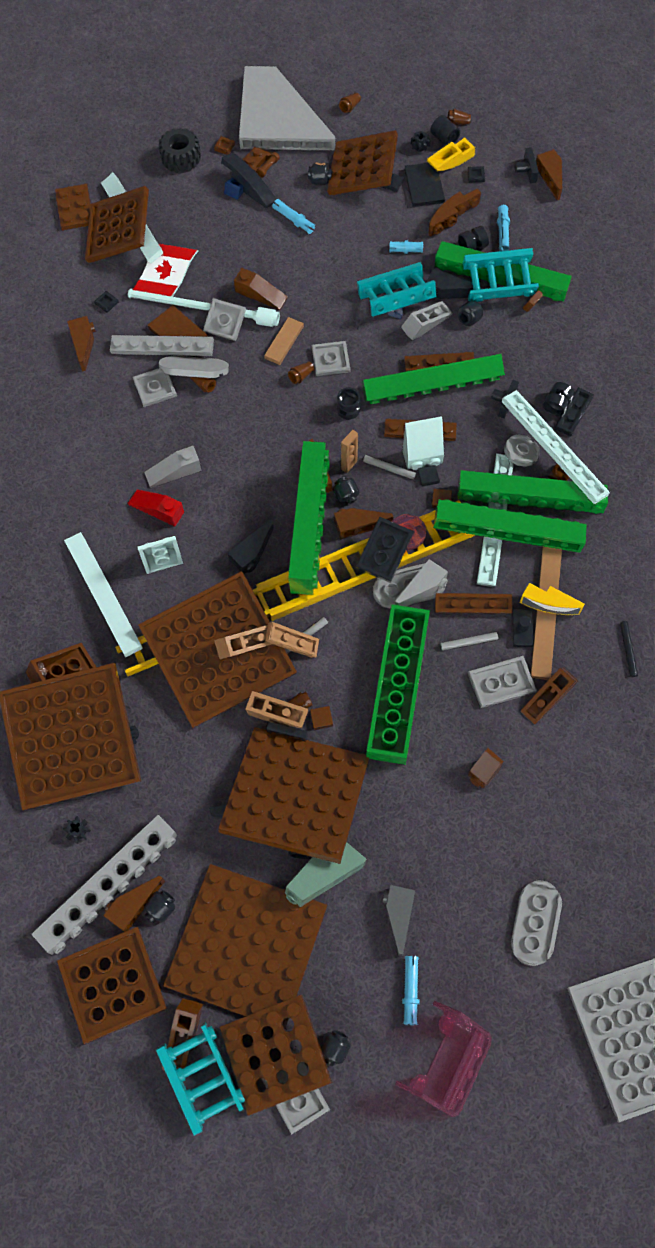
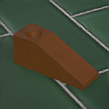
[536,149,562,201]
[234,268,288,310]
[67,316,96,372]
[334,508,394,540]
[521,668,578,724]
[103,875,165,932]
[162,998,203,1071]

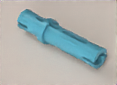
[273,199,315,234]
[497,205,510,251]
[402,956,419,1025]

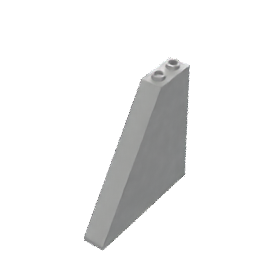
[239,66,335,150]

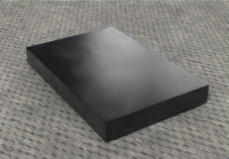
[404,163,445,207]
[356,517,414,583]

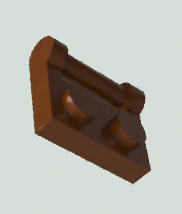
[243,147,280,178]

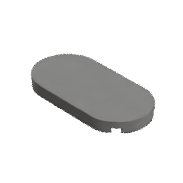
[159,356,229,378]
[373,563,447,609]
[511,880,562,966]

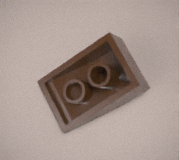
[25,642,96,683]

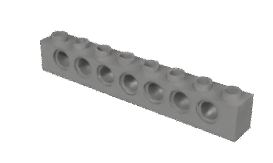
[31,815,177,955]

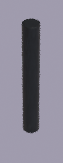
[620,621,638,677]

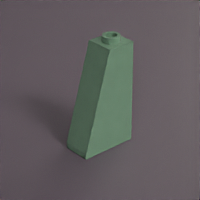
[285,842,367,907]

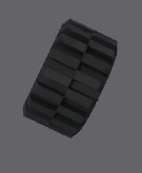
[159,128,201,173]

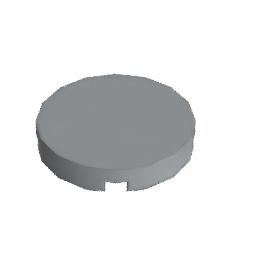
[504,435,540,467]

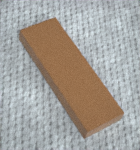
[264,317,304,365]
[341,430,358,473]
[265,622,319,658]

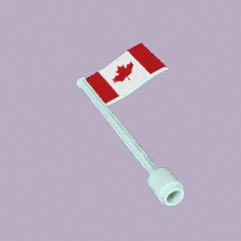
[128,244,280,327]

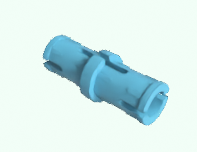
[389,240,423,254]

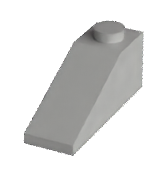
[401,301,453,340]
[144,446,202,488]
[395,559,448,607]

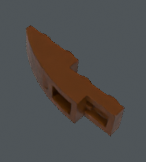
[428,188,481,237]

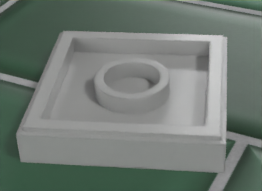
[203,298,246,341]
[311,341,350,376]
[133,369,177,407]

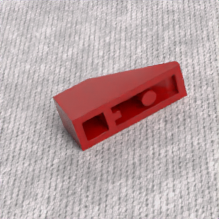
[128,489,184,526]

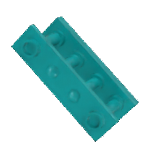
[463,248,539,302]
[357,262,436,317]
[156,1022,245,1136]

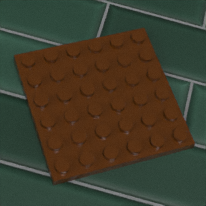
[138,571,297,728]
[0,663,141,810]
[218,727,369,864]
[164,864,328,1029]

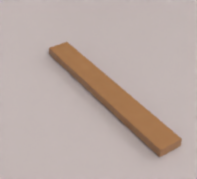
[531,547,562,680]

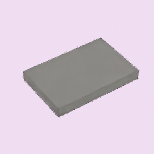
[468,656,537,708]
[261,1049,330,1135]

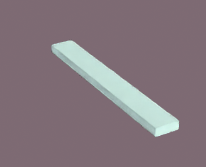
[101,173,164,263]
[502,390,610,504]
[476,454,513,588]
[64,532,143,657]

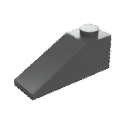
[383,885,415,957]

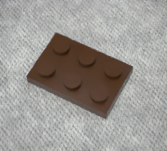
[55,184,91,230]

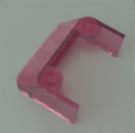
[395,1001,492,1117]

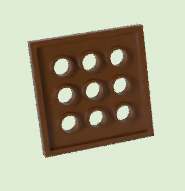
[327,130,398,195]
[85,186,149,263]
[57,927,167,1045]
[220,995,332,1116]

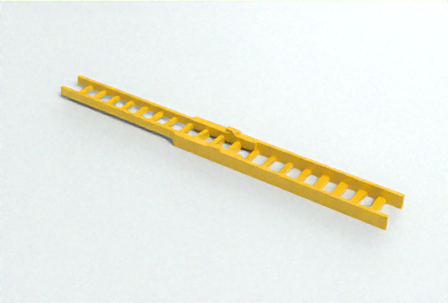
[115,500,475,676]

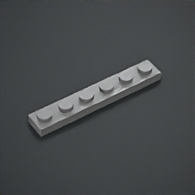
[110,335,214,356]

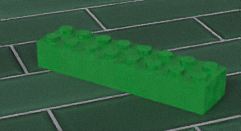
[288,441,330,595]
[366,604,430,765]

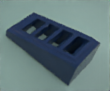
[224,178,244,200]

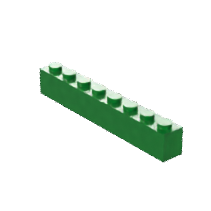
[434,241,572,302]
[361,354,505,404]
[457,470,608,514]
[433,500,587,553]

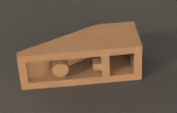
[214,625,271,659]
[245,691,308,729]

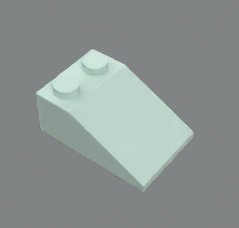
[403,417,444,470]
[138,536,183,574]

